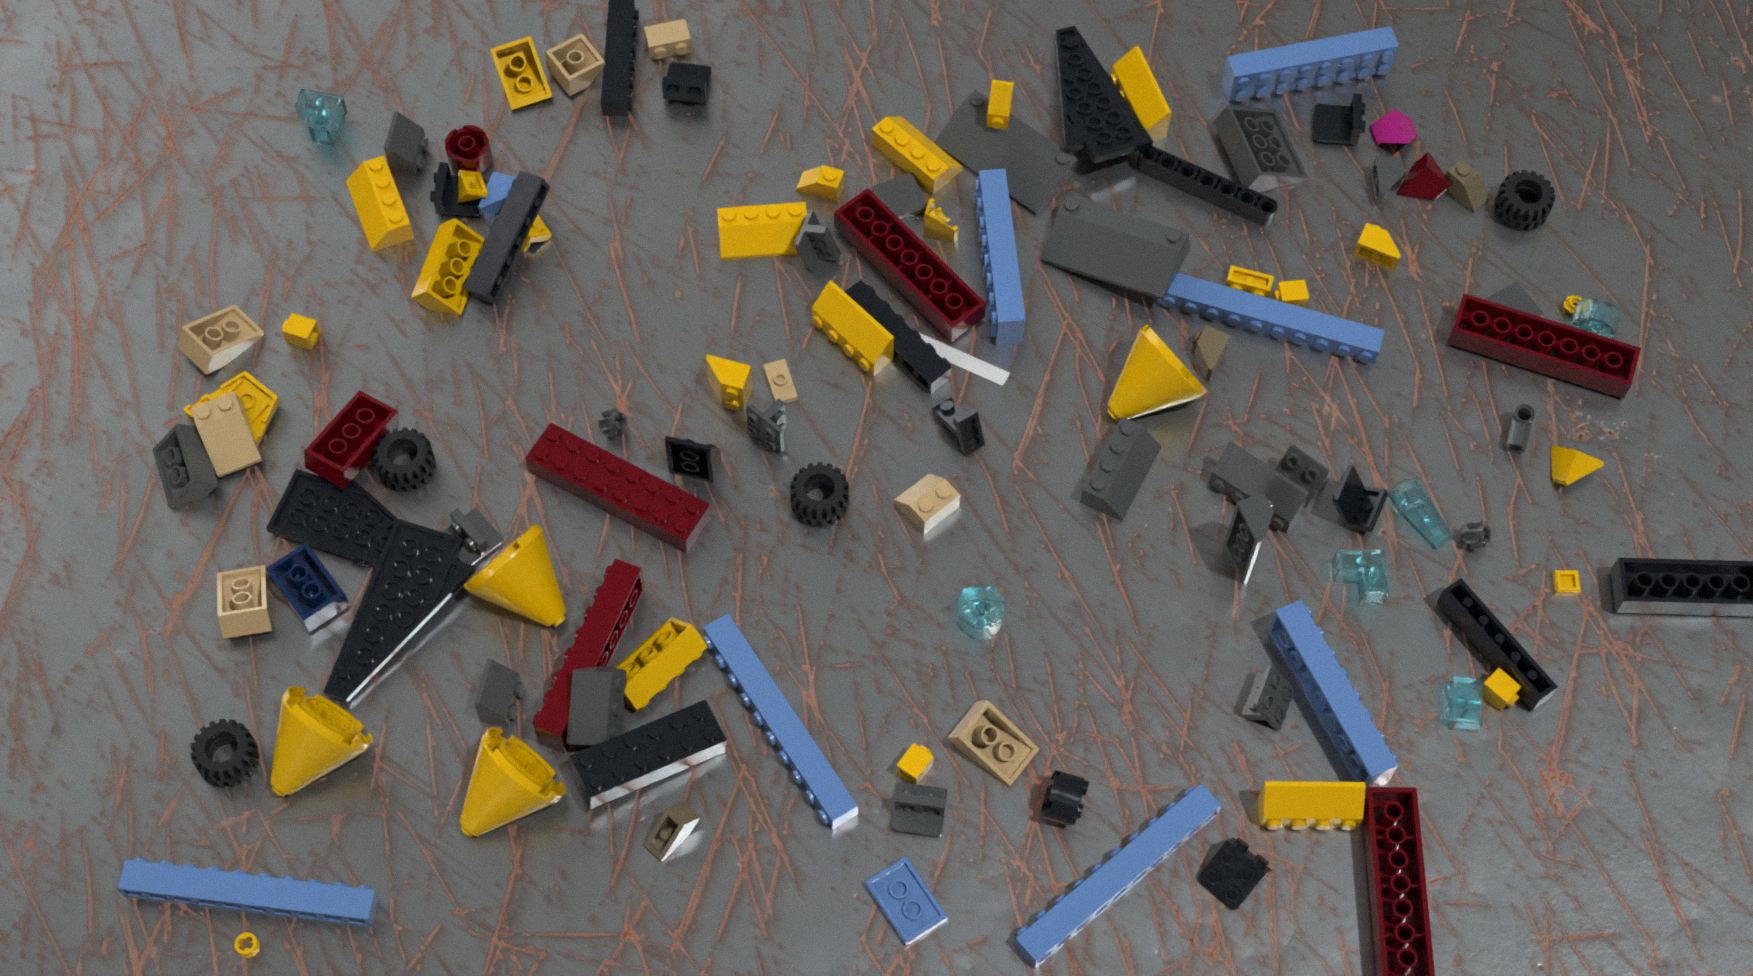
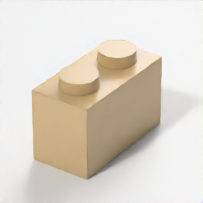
[644,19,692,60]

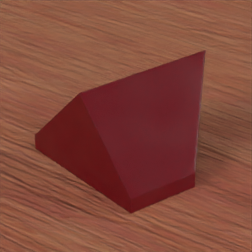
[1396,152,1451,200]

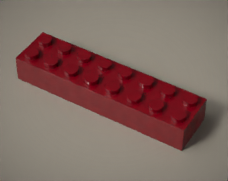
[834,188,986,342]
[1447,294,1641,399]
[525,422,712,553]
[532,558,645,754]
[1363,787,1435,976]

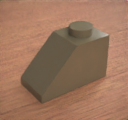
[1445,159,1489,213]
[1193,325,1231,382]
[644,801,700,861]

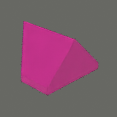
[1370,109,1418,145]

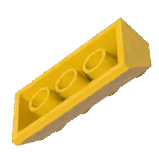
[1109,45,1172,142]
[871,116,963,195]
[346,155,414,252]
[717,202,807,260]
[411,218,485,316]
[811,280,894,376]
[615,617,708,710]
[1257,781,1366,830]

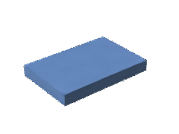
[864,856,948,946]

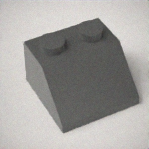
[384,112,429,176]
[474,658,524,727]

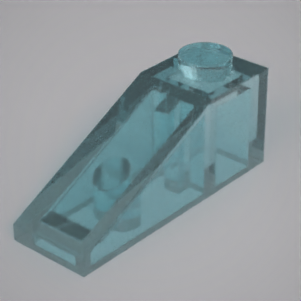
[1387,478,1453,550]

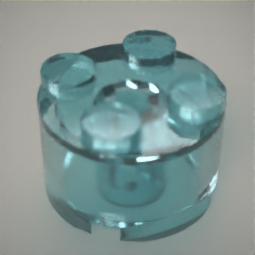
[1570,298,1620,339]
[956,584,1006,640]

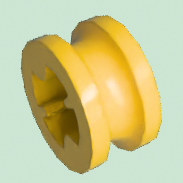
[234,932,260,958]

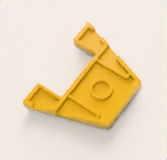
[182,371,280,446]

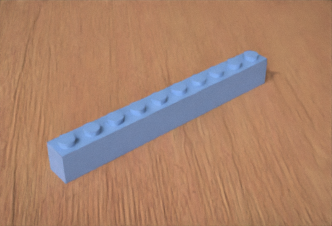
[1157,273,1385,364]
[702,613,858,829]
[1014,783,1222,969]
[117,857,379,927]

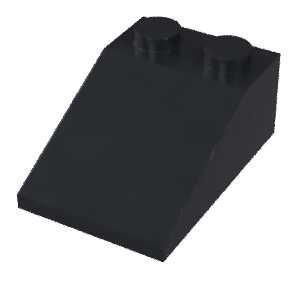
[665,436,721,483]

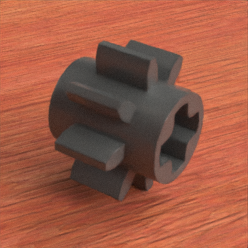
[598,408,627,438]
[1461,520,1491,549]

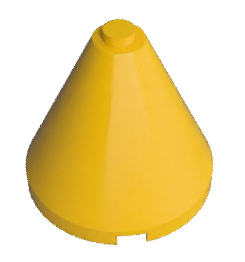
[1107,323,1208,421]
[464,522,567,627]
[270,686,373,796]
[459,727,566,837]

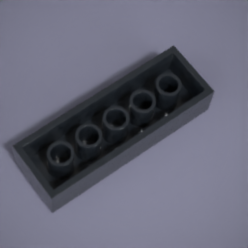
[1611,558,1753,617]
[570,699,727,809]

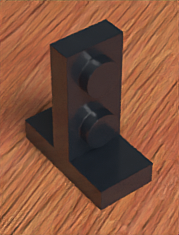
[932,398,985,456]

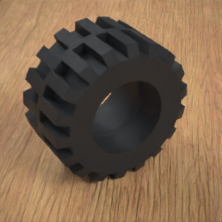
[1494,170,1556,230]
[373,427,436,492]
[790,462,849,527]
[190,719,259,787]

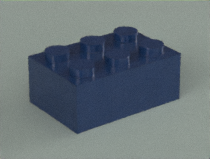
[265,542,350,632]

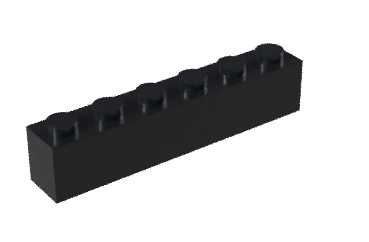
[601,0,639,116]
[464,171,550,304]
[845,280,952,395]
[1437,578,1558,711]

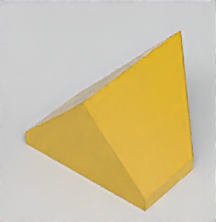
[923,198,959,242]
[1550,444,1604,485]

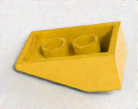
[490,36,553,111]

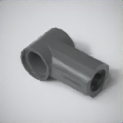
[1505,404,1535,453]

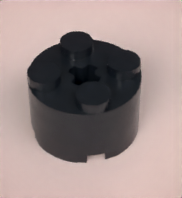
[1041,770,1089,826]

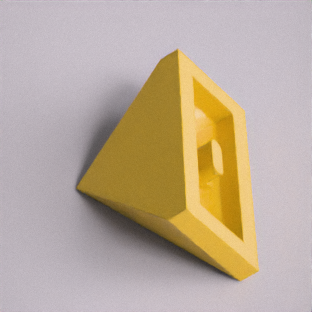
[457,170,488,203]

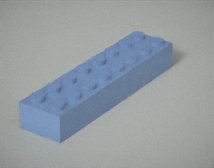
[1221,26,1399,103]
[973,169,1026,345]
[1268,599,1398,789]

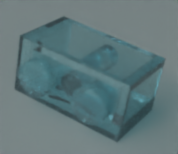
[1444,676,1483,733]

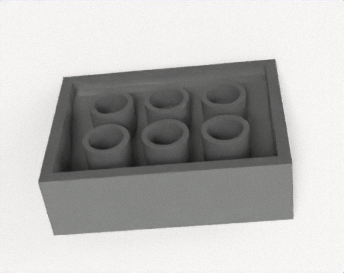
[1213,106,1308,192]

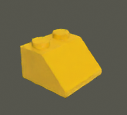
[706,354,753,411]

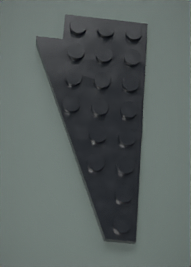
[1055,25,1153,163]
[266,469,398,567]
[323,518,476,702]

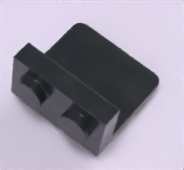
[662,62,712,103]
[1314,93,1366,145]
[430,162,486,216]
[1333,465,1388,532]
[1198,837,1272,909]

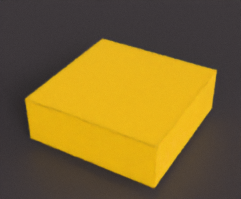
[1553,570,1581,595]

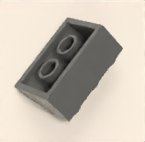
[152,424,218,508]
[566,665,627,745]

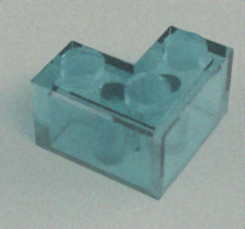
[294,88,347,147]
[1332,550,1389,605]

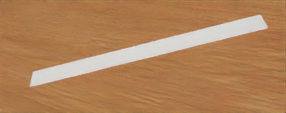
[919,333,1010,386]

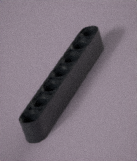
[1136,146,1278,226]

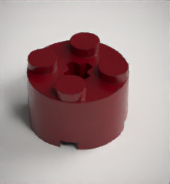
[445,125,492,175]

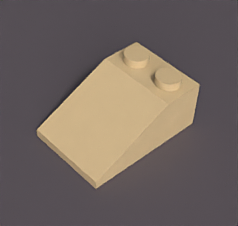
[177,304,264,375]
[191,391,263,478]
[217,565,272,639]
[948,700,1039,786]

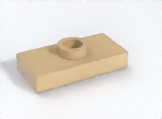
[763,359,798,404]

